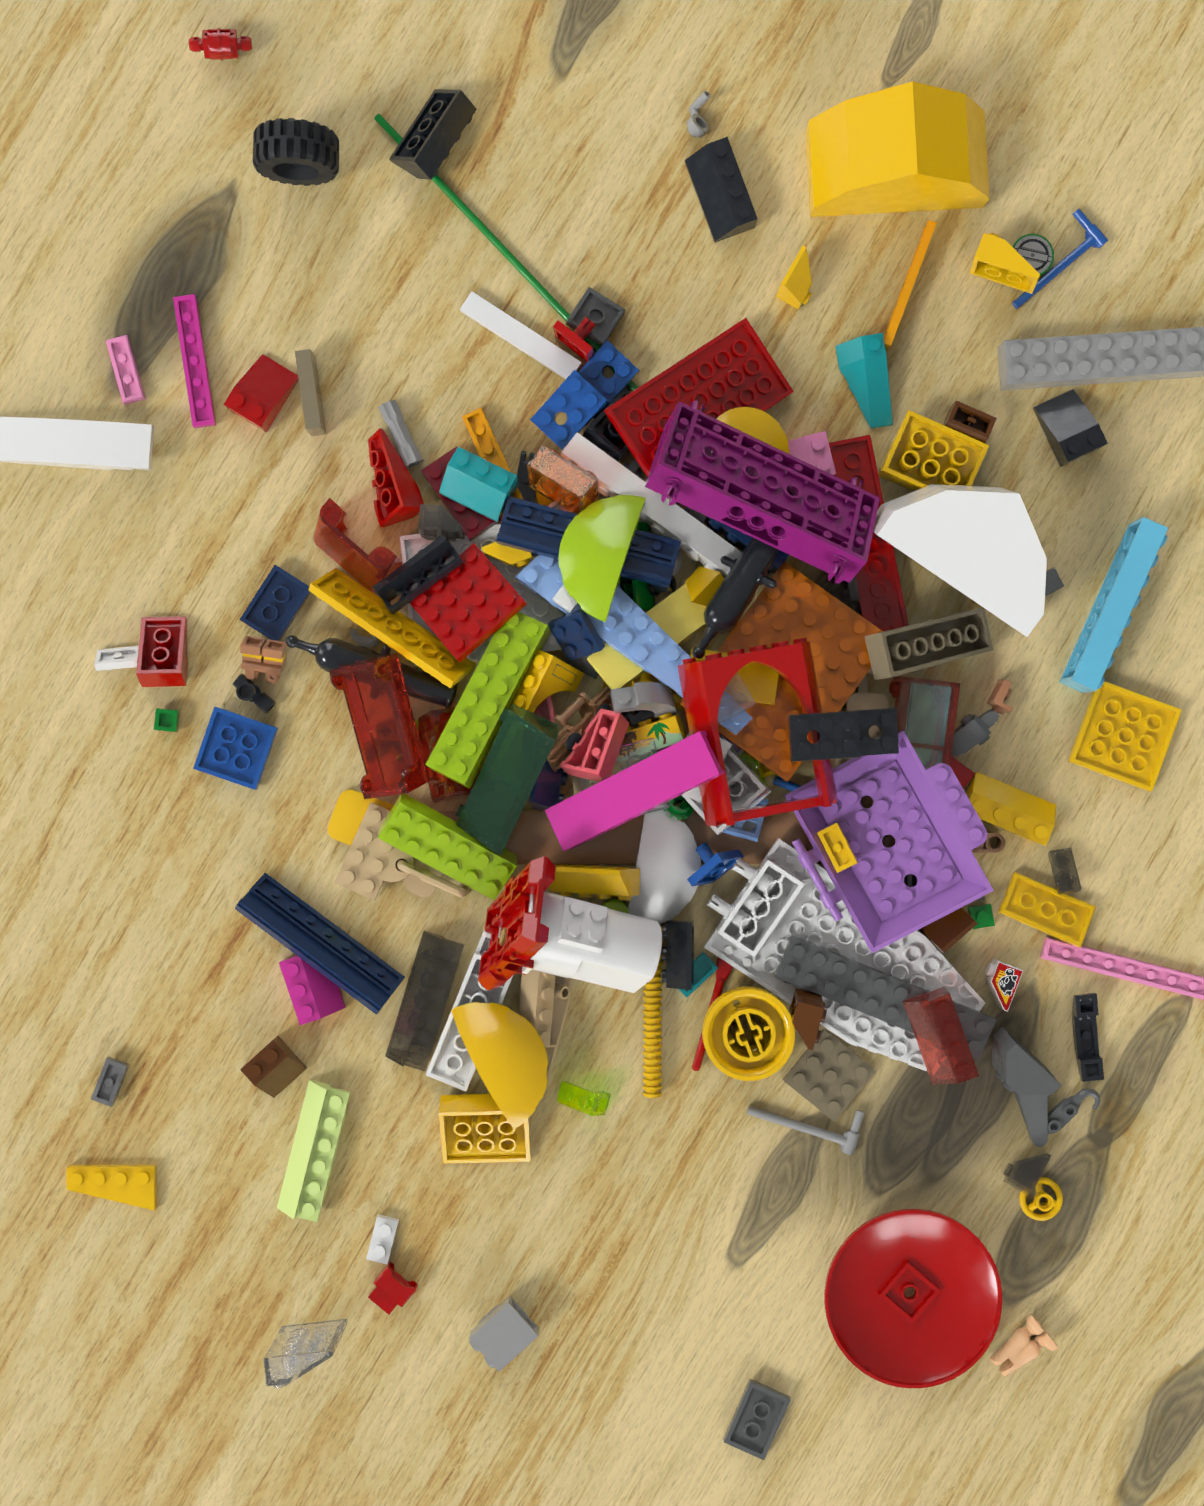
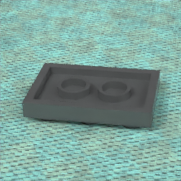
[723,1379,791,1460]

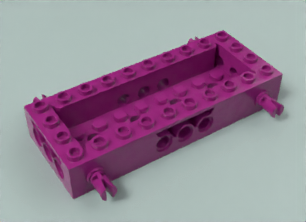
[645,401,880,583]

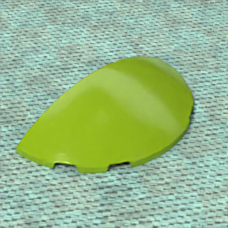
[559,495,646,622]

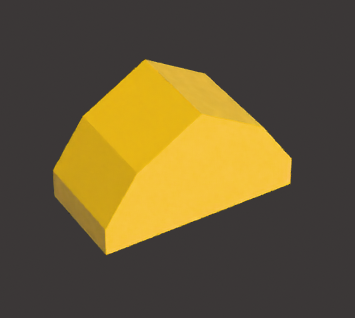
[805,81,990,217]

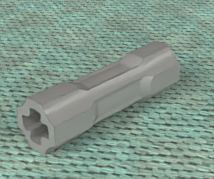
[378,400,423,468]

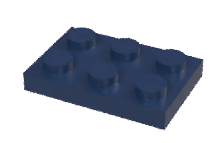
[239,565,311,641]

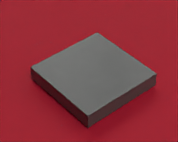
[566,287,626,346]

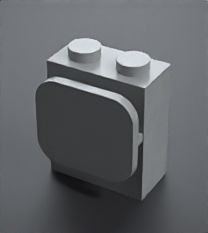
[469,1296,539,1372]

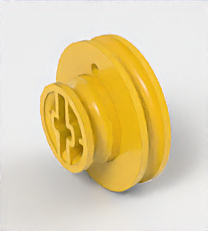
[702,986,795,1081]

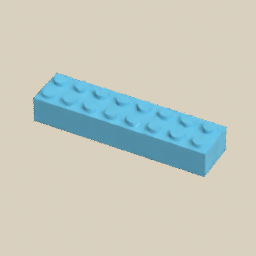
[1059,517,1168,693]

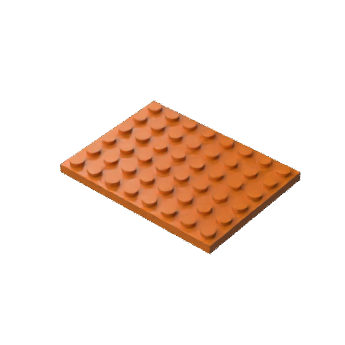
[679,562,883,782]

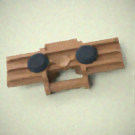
[542,685,614,772]

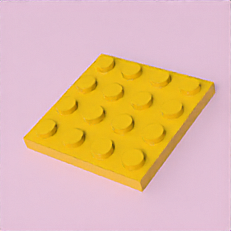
[1067,681,1182,792]

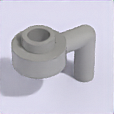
[687,90,711,138]

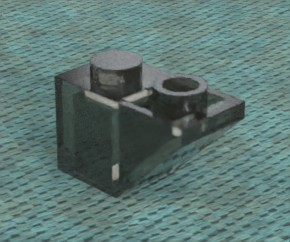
[418,504,465,541]

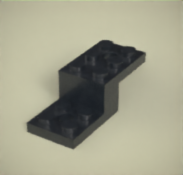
[788,708,899,762]

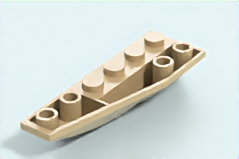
[519,970,572,1089]

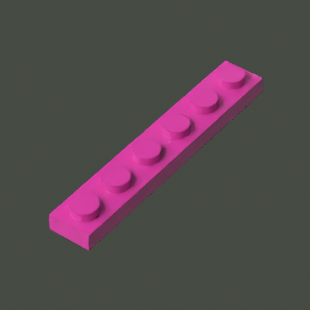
[173,294,216,429]

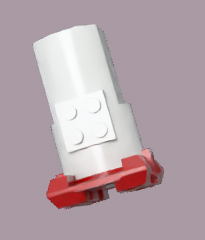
[478,856,662,993]

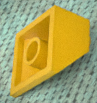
[776,245,812,310]

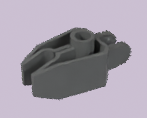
[943,709,999,757]

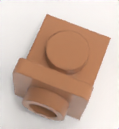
[987,679,1014,714]

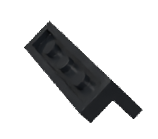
[373,535,463,615]

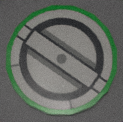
[1012,234,1054,277]

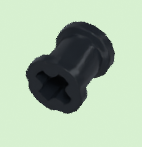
[647,575,676,596]

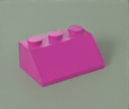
[279,955,346,1025]

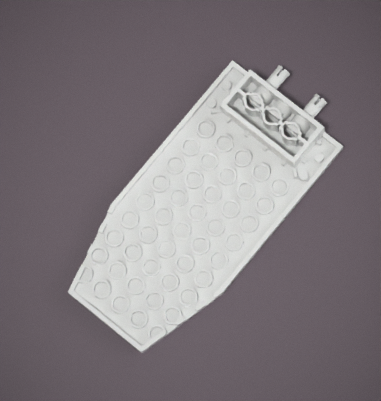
[704,838,985,1074]

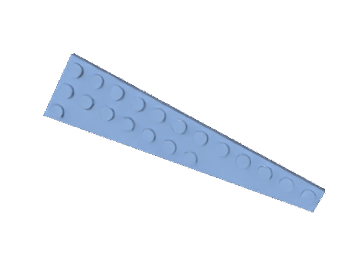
[515,555,752,735]

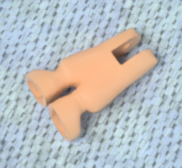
[990,1314,1059,1377]

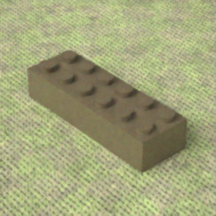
[864,607,993,680]

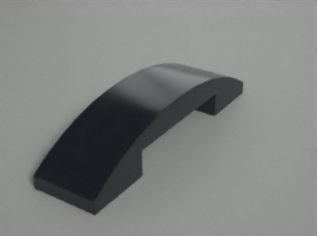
[1072,993,1104,1082]

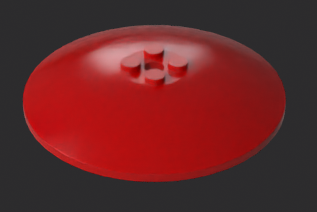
[824,1209,1002,1389]

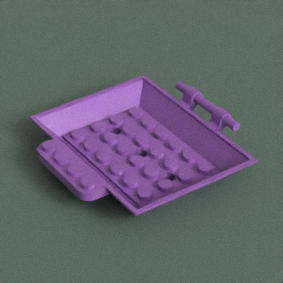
[785,730,994,953]

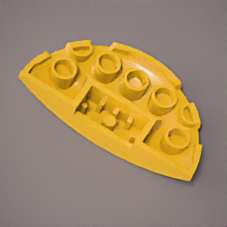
[451,1002,549,1129]

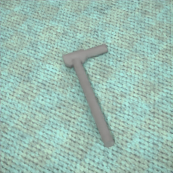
[746,1106,865,1155]

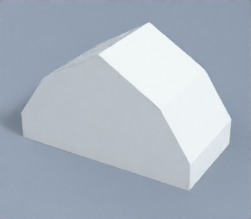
[873,484,1047,637]

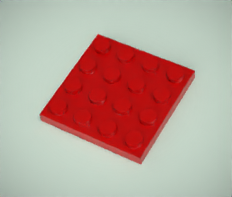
[410,543,527,663]

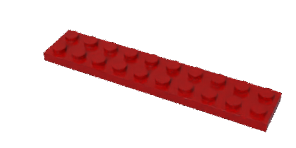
[829,435,909,632]

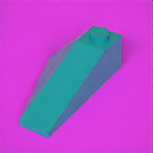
[835,333,893,429]

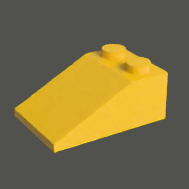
[970,233,1040,294]

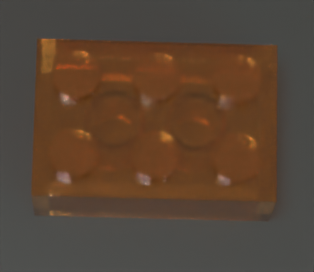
[527,446,599,514]

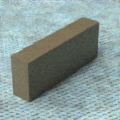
[295,349,326,436]

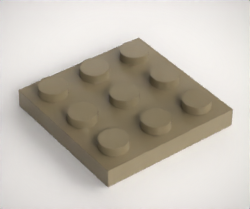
[783,1028,876,1122]

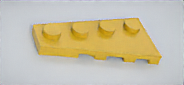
[66,1165,157,1211]

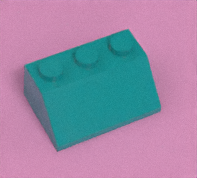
[439,447,519,522]

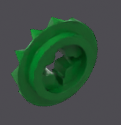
[662,795,694,820]

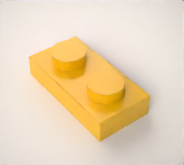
[817,823,858,873]

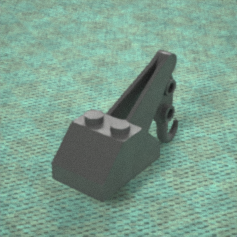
[992,1027,1101,1147]

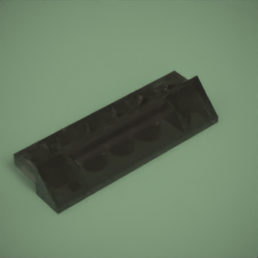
[385,931,465,1072]

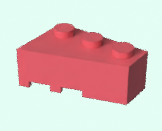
[559,709,629,782]

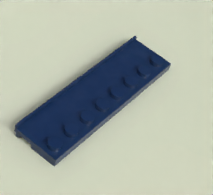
[496,496,681,588]
[235,873,405,1014]

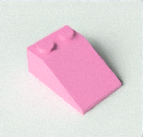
[788,431,836,476]

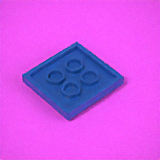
[193,706,278,790]

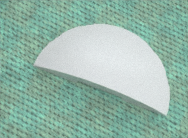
[628,806,701,924]

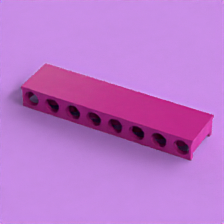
[545,731,725,851]

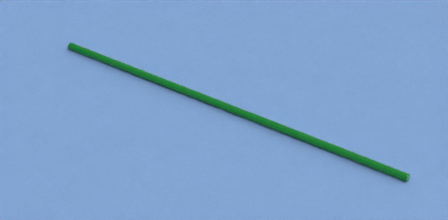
[374,114,639,391]

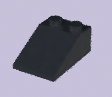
[582,388,630,462]
[1033,389,1108,467]

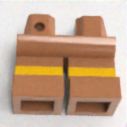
[240,636,287,683]

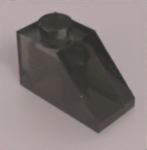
[1003,1153,1051,1195]

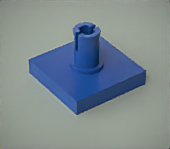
[687,843,744,886]

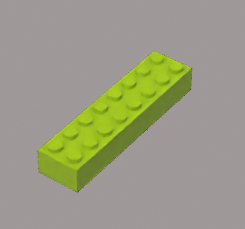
[426,612,551,788]

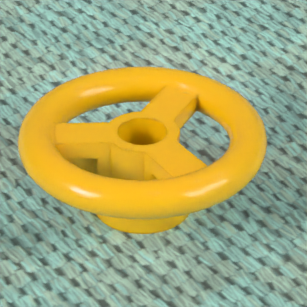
[1019,1177,1063,1221]

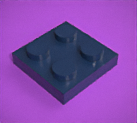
[547,609,605,662]

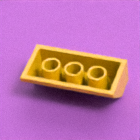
[966,771,1056,846]
[549,864,640,900]

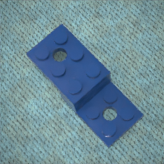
[530,340,640,450]

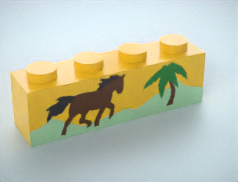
[615,712,686,763]

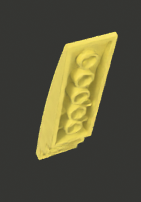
[587,584,707,689]

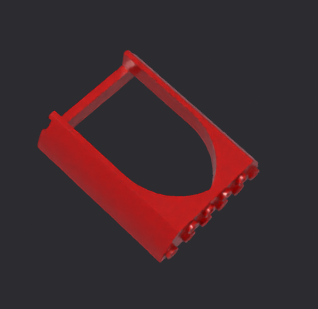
[677,637,838,826]

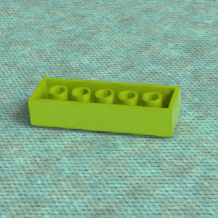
[378,792,517,900]

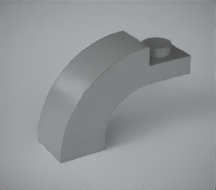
[610,682,677,718]

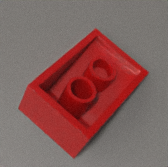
[223,354,299,433]
[136,616,188,687]

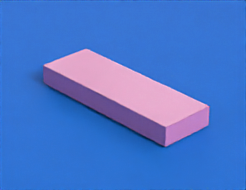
[106,335,146,405]

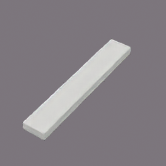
[460,291,582,379]

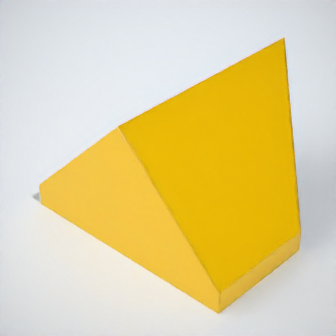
[685,566,724,606]

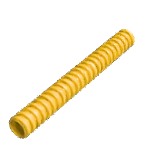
[643,927,663,1098]

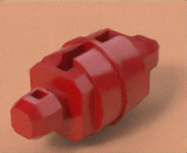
[189,28,252,61]

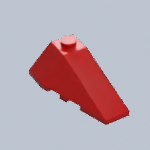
[368,428,425,528]

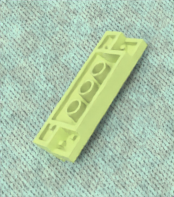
[277,1080,351,1222]

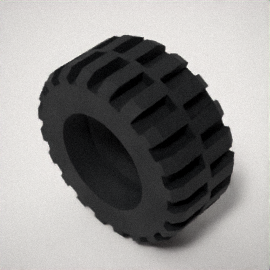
[253,118,339,186]

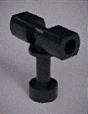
[232,674,276,714]

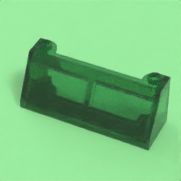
[455,703,561,855]

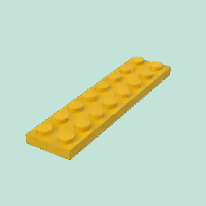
[308,568,476,688]

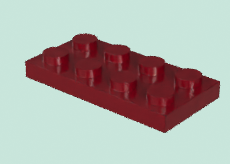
[421,446,504,541]

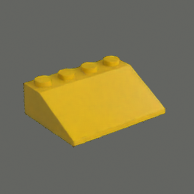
[878,410,989,491]
[439,1094,531,1164]

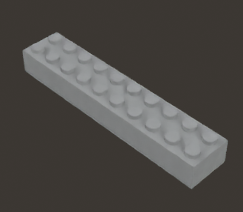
[997,327,1204,391]

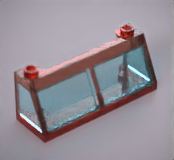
[889,676,961,770]

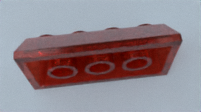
[902,987,979,1084]

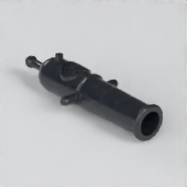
[692,537,779,659]
[286,635,459,711]

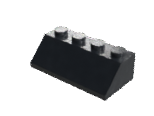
[389,89,477,180]
[685,137,758,243]

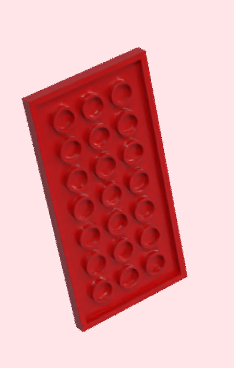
[604,318,794,477]

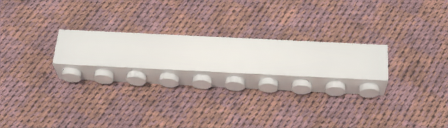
[560,433,742,579]

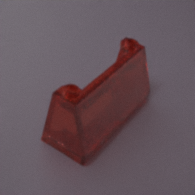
[329,653,431,799]

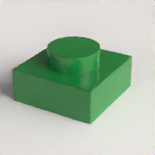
[154,708,180,732]
[968,904,995,929]

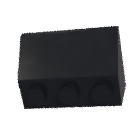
[662,920,694,990]

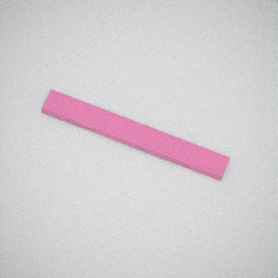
[1040,937,1204,1000]

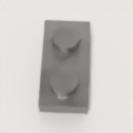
[91,1057,129,1107]

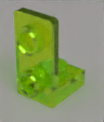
[557,1081,611,1116]

